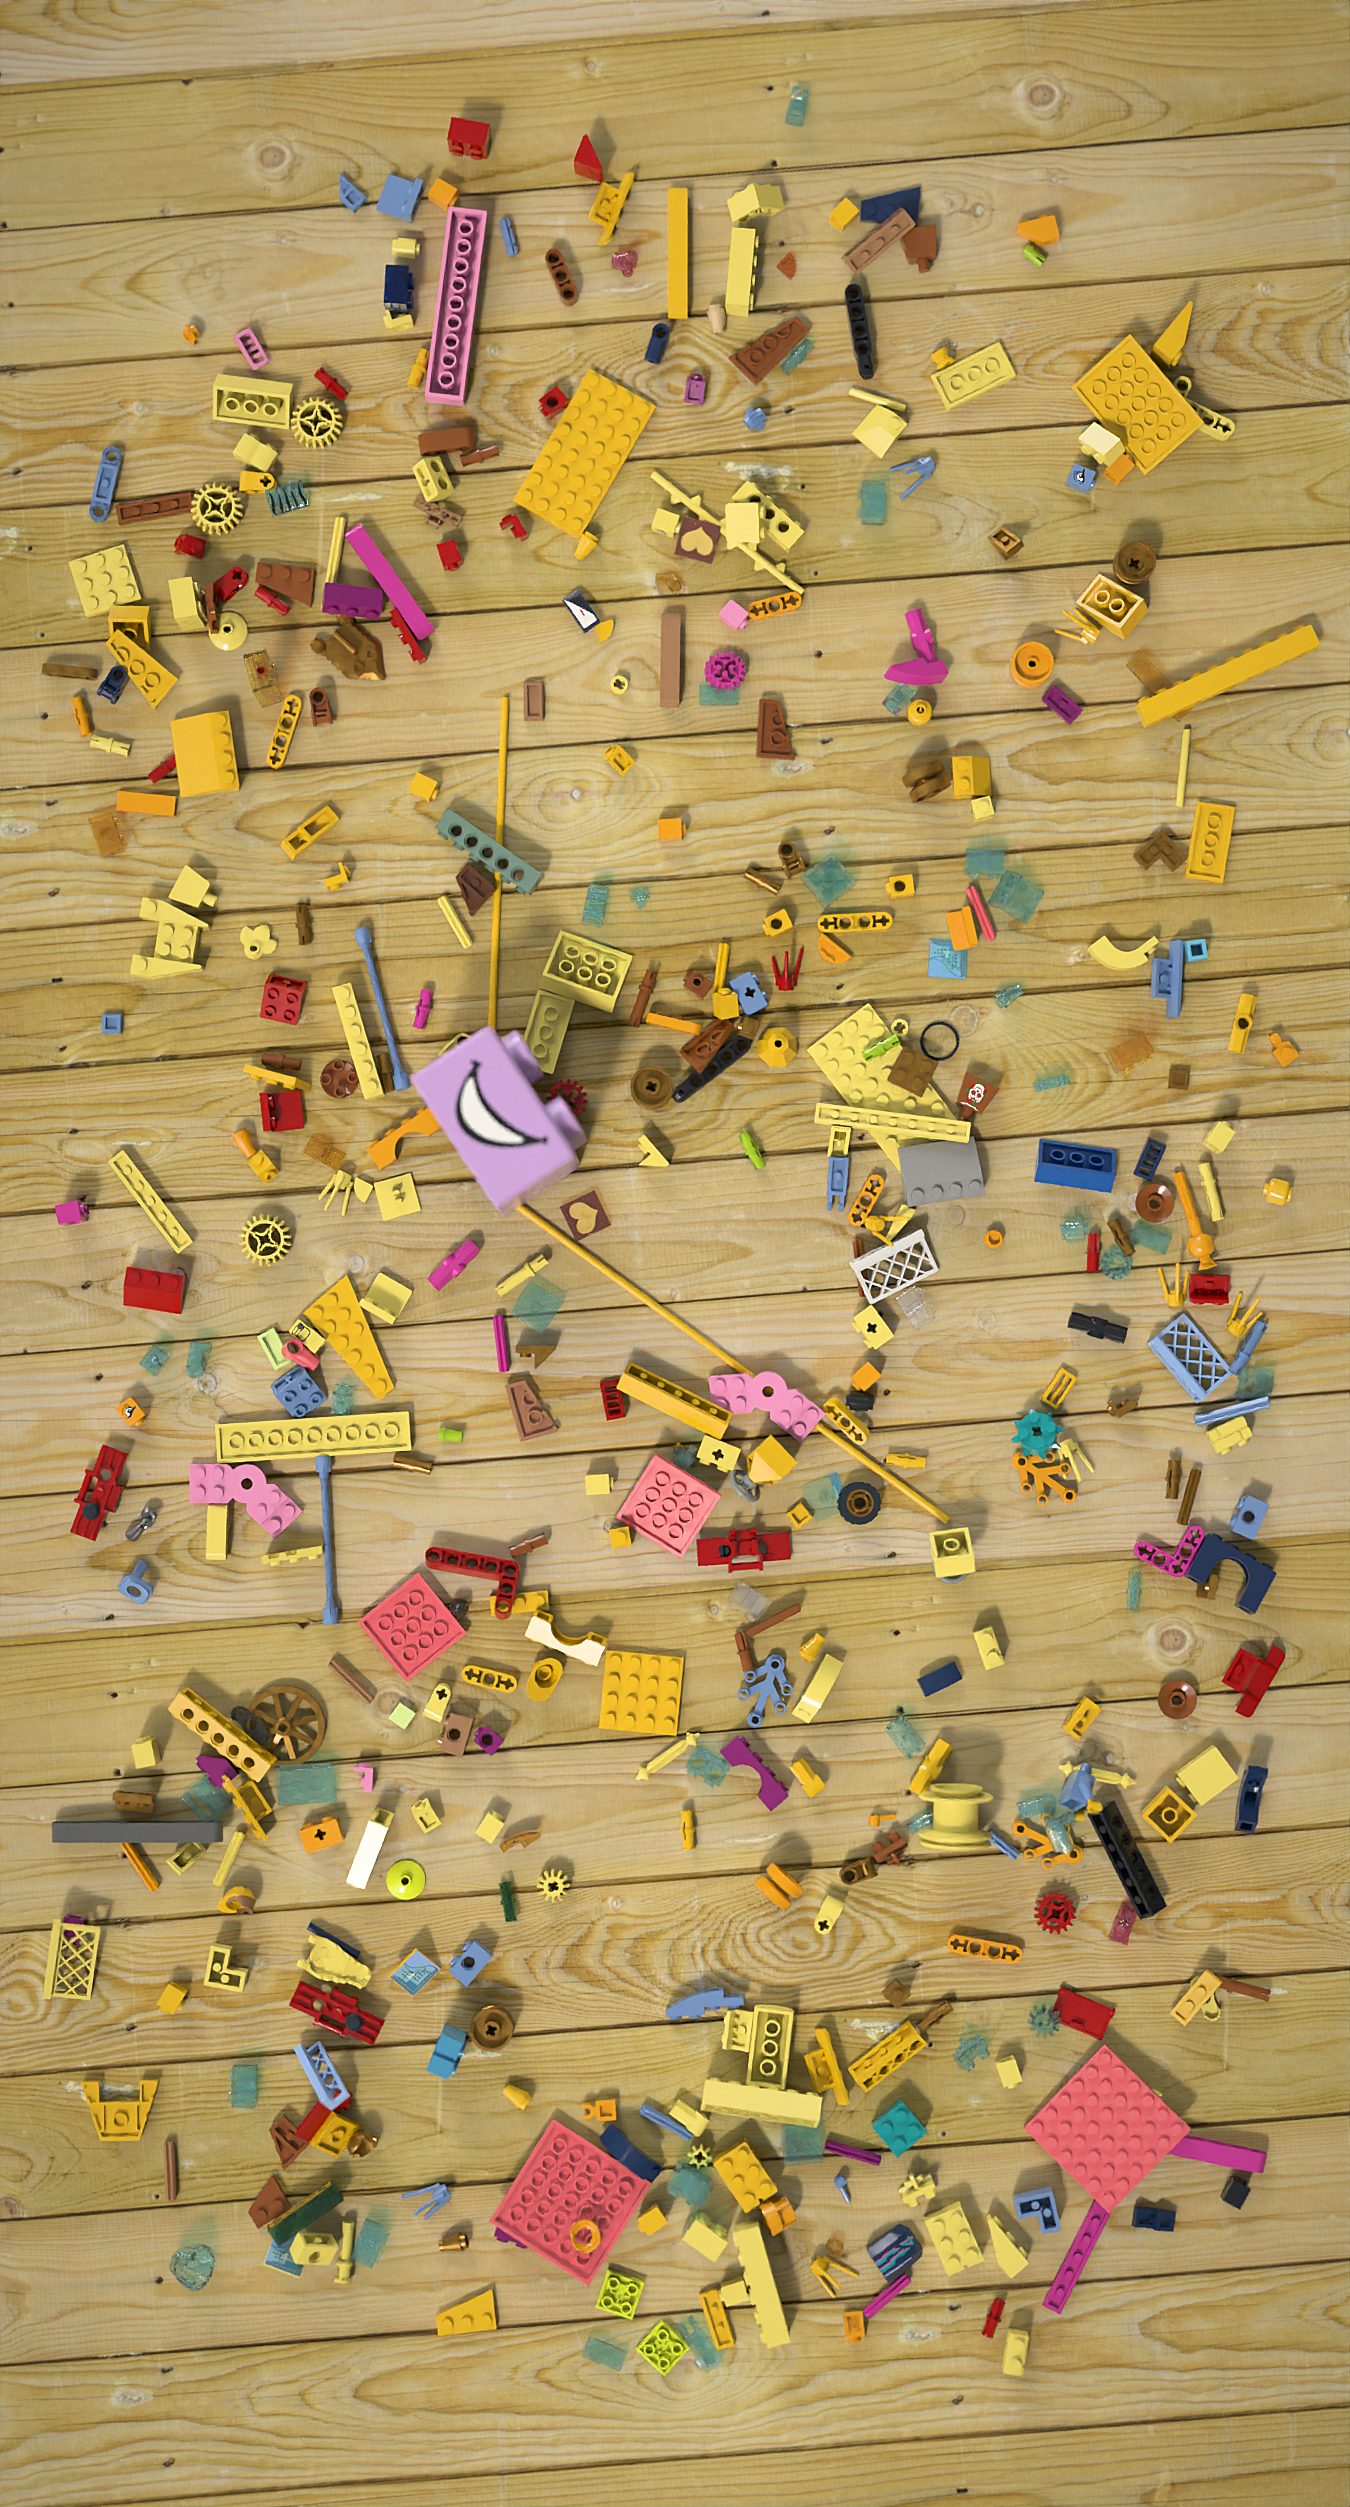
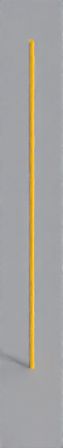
[517,1205,950,1524]

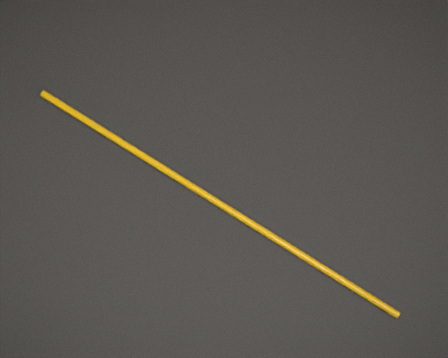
[488,697,509,1033]

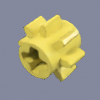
[688,2143,712,2169]

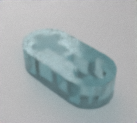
[1033,1075,1070,1092]

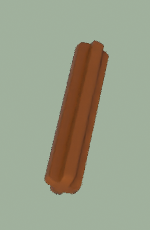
[853,1240,868,1297]

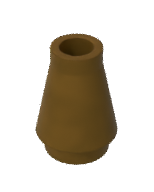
[439,2231,469,2252]

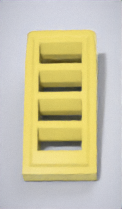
[886,1204,916,1241]

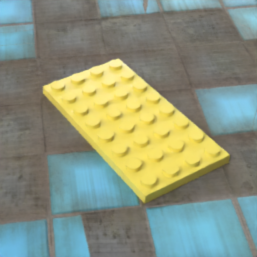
[807,1003,958,1173]

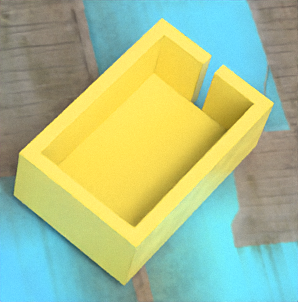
[168,577,208,631]
[923,2201,984,2276]

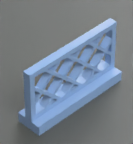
[1147,1313,1232,1403]

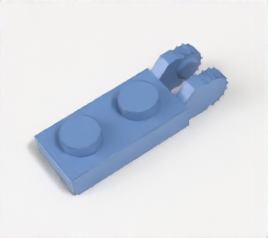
[826,1156,849,1212]

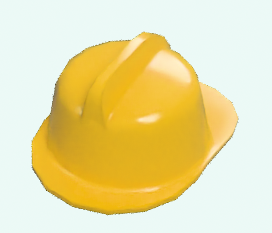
[526,1658,563,1702]

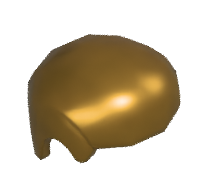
[347,2130,378,2158]

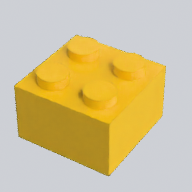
[1139,1786,1197,1843]

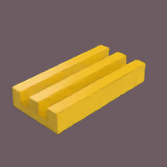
[1040,1367,1077,1410]

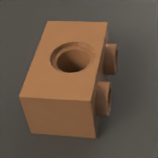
[438,1711,474,1757]

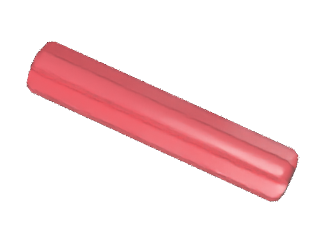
[966,886,996,941]

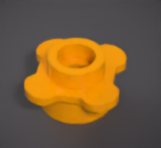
[183,324,200,346]

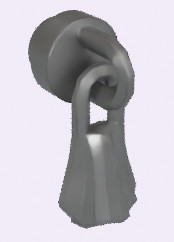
[125,1507,157,1542]

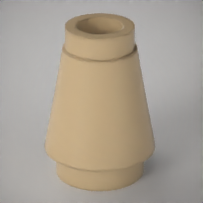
[707,304,725,334]

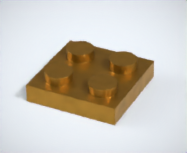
[887,1046,939,1098]

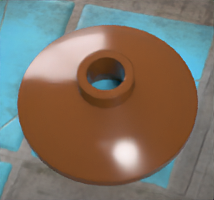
[1135,1184,1174,1223]
[1158,1680,1197,1719]

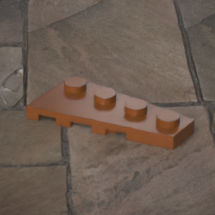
[728,317,810,386]

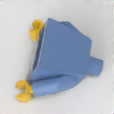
[1057,1763,1102,1822]

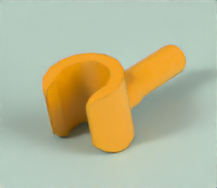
[868,1814,896,1827]

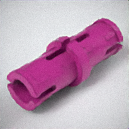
[413,989,433,1029]

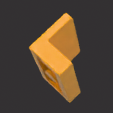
[946,906,978,951]

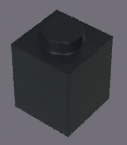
[1220,2176,1251,2210]

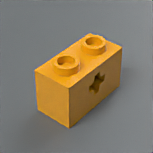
[299,1815,345,1854]

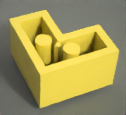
[727,183,785,223]
[204,1943,249,1992]

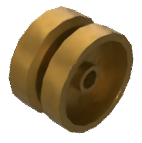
[902,760,951,803]
[630,1066,673,1110]
[470,2004,514,2052]

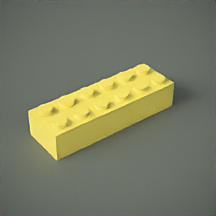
[700,2078,822,2128]
[733,2218,791,2348]

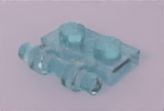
[1235,1366,1274,1409]

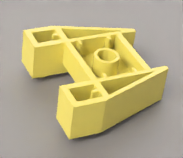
[130,898,211,979]

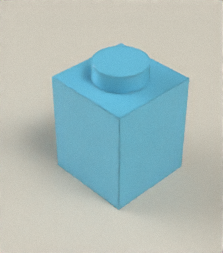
[1183,939,1208,963]

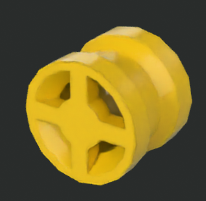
[930,347,955,371]

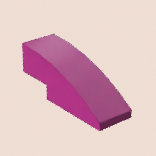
[884,658,949,685]

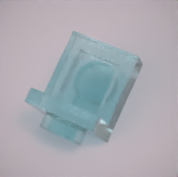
[331,1384,354,1416]

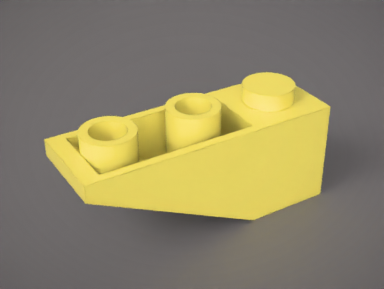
[987,2214,1029,2278]

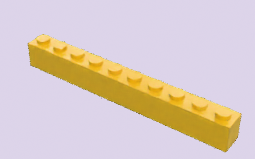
[1135,624,1321,728]

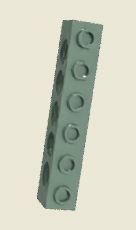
[435,808,544,895]

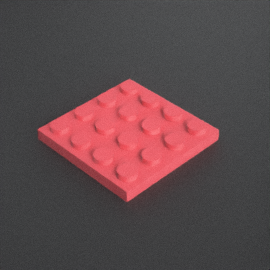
[615,1453,722,1559]
[358,1572,467,1682]

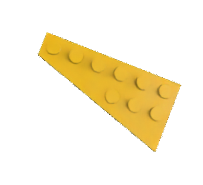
[303,1275,395,1400]

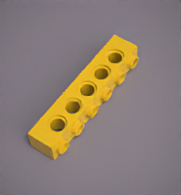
[167,1687,278,1782]

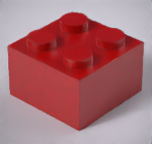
[447,117,491,160]

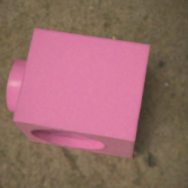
[719,599,749,632]

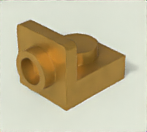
[1107,1398,1138,1418]
[1196,1575,1218,1600]

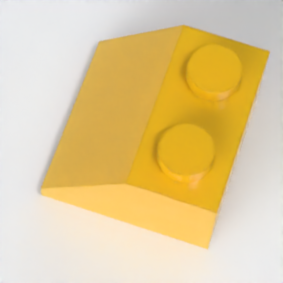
[108,606,151,652]
[951,756,992,799]

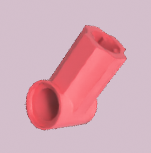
[281,1339,321,1372]

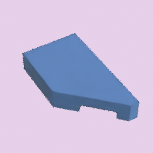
[339,174,367,213]

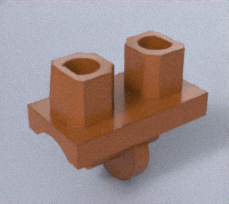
[872,1831,908,1866]

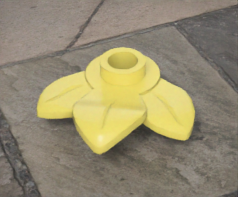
[240,925,278,959]

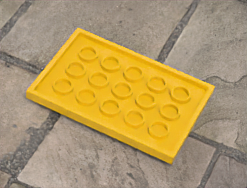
[1072,334,1205,475]

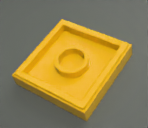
[309,2111,361,2158]

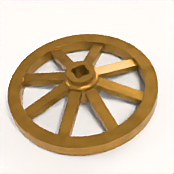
[243,1685,325,1768]

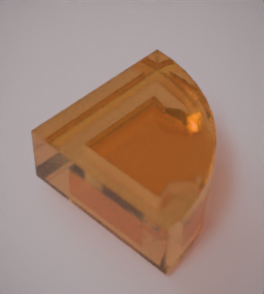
[777,252,796,280]

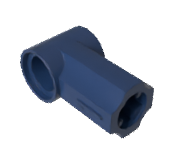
[644,323,669,365]

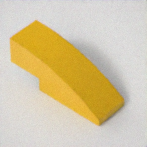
[281,805,340,860]

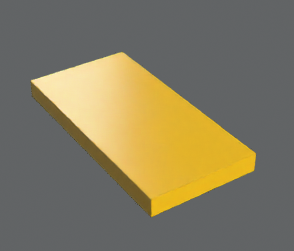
[1184,801,1236,884]

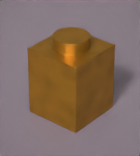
[882,1978,911,2009]

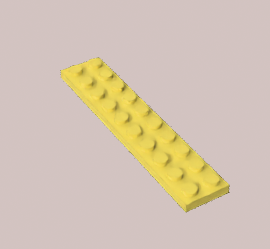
[215,1411,412,1463]

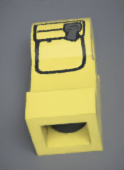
[289,1319,327,1354]

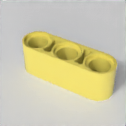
[206,1503,229,1560]

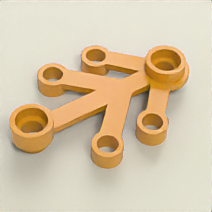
[1012,1452,1077,1506]
[1012,1813,1083,1870]

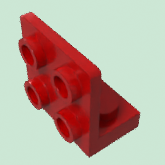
[260,973,308,1026]
[259,1090,304,1133]

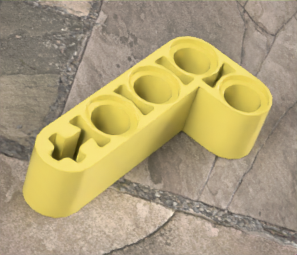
[1173,376,1235,441]

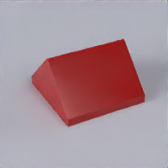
[574,134,604,183]

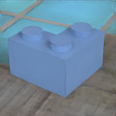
[1012,2186,1061,2234]

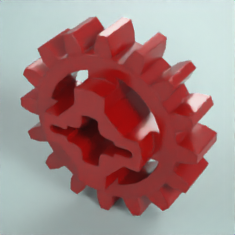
[1034,1891,1076,1934]

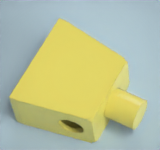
[168,865,218,910]

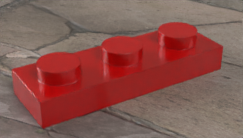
[389,608,426,665]

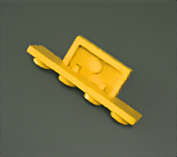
[587,172,635,246]
[222,1774,272,1842]
[804,2028,850,2105]

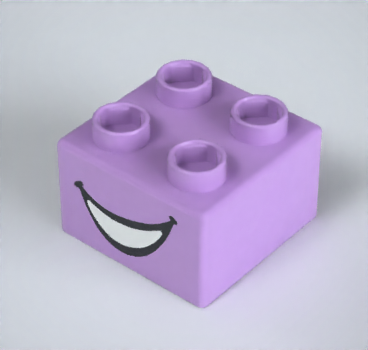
[410,1027,587,1216]

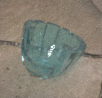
[169,2244,215,2291]

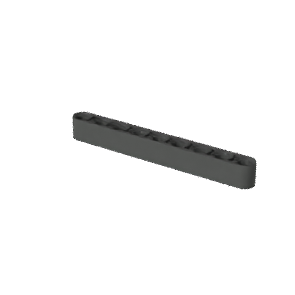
[52,1821,223,1843]

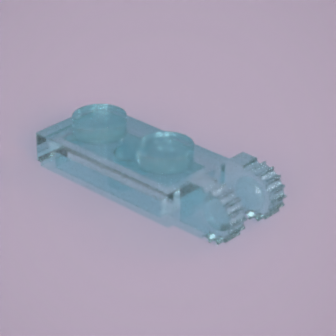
[678,2315,723,2373]

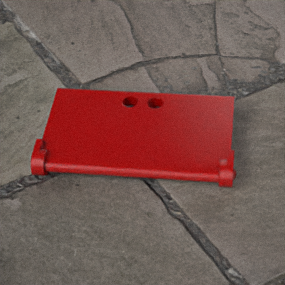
[1049,1986,1116,2040]

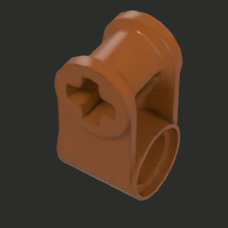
[309,688,333,727]

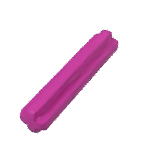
[493,1315,509,1373]
[862,2273,911,2319]

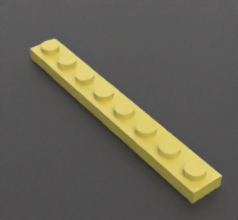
[814,1103,971,1143]

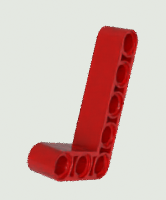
[425,1547,519,1620]

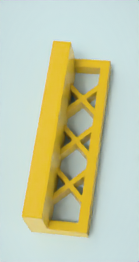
[848,2020,927,2093]

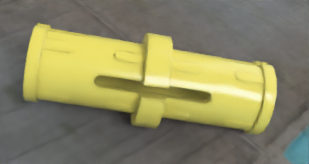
[90,734,131,757]

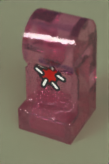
[1108,1904,1137,1945]

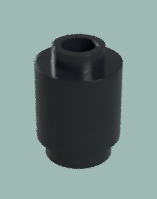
[846,1391,874,1411]

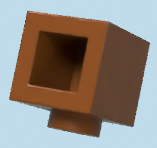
[683,970,714,1000]

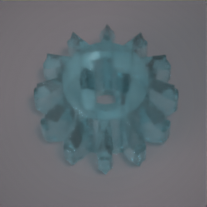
[1028,2003,1061,2039]

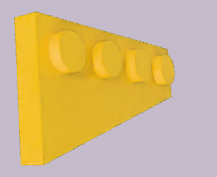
[106,629,178,709]

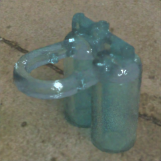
[1044,1812,1076,1854]

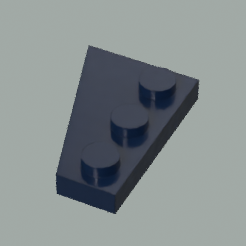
[860,187,920,227]

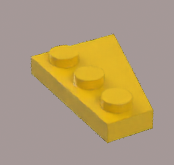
[243,1064,312,1092]

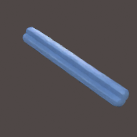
[1194,1397,1271,1426]

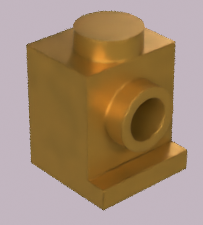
[735,1016,760,1042]

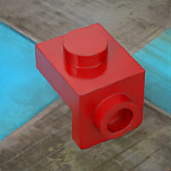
[174,534,207,560]

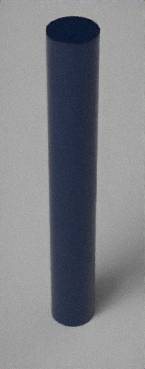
[307,1923,361,1959]

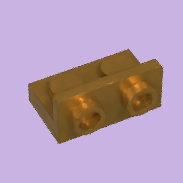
[112,1790,155,1813]

